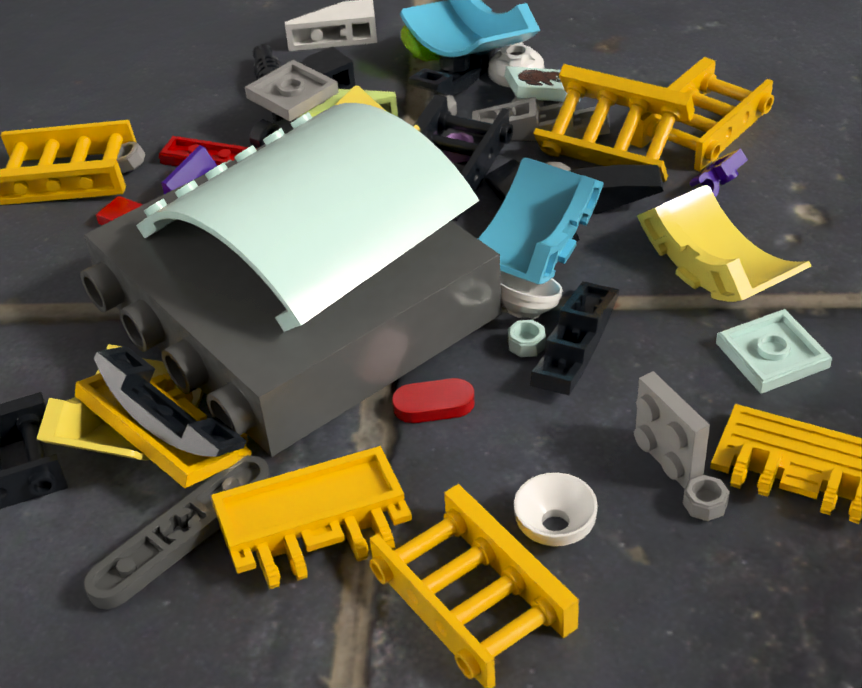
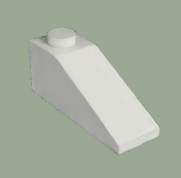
[285,0,377,51]

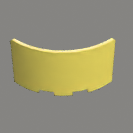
[637,185,811,302]
[37,344,204,461]

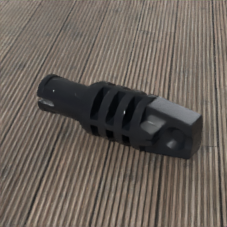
[253,44,281,80]

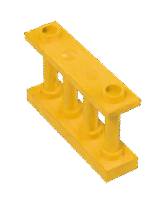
[631,57,774,172]
[533,64,695,182]
[0,120,137,205]
[369,484,579,688]

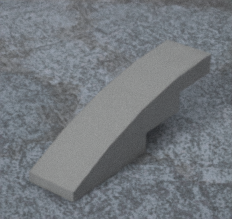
[472,97,610,141]

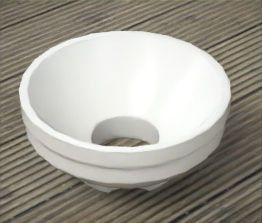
[488,42,545,87]
[500,271,563,319]
[514,472,598,546]

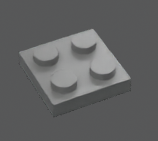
[245,60,339,121]
[634,371,710,489]

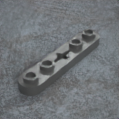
[84,455,271,609]

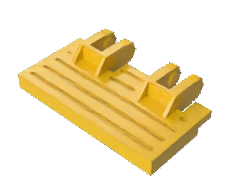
[74,373,252,488]
[710,404,862,524]
[211,446,412,589]

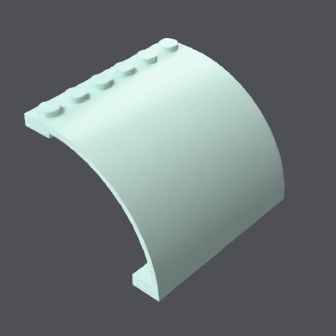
[136,103,479,332]

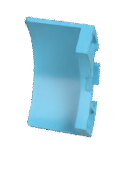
[400,0,540,57]
[478,158,604,284]

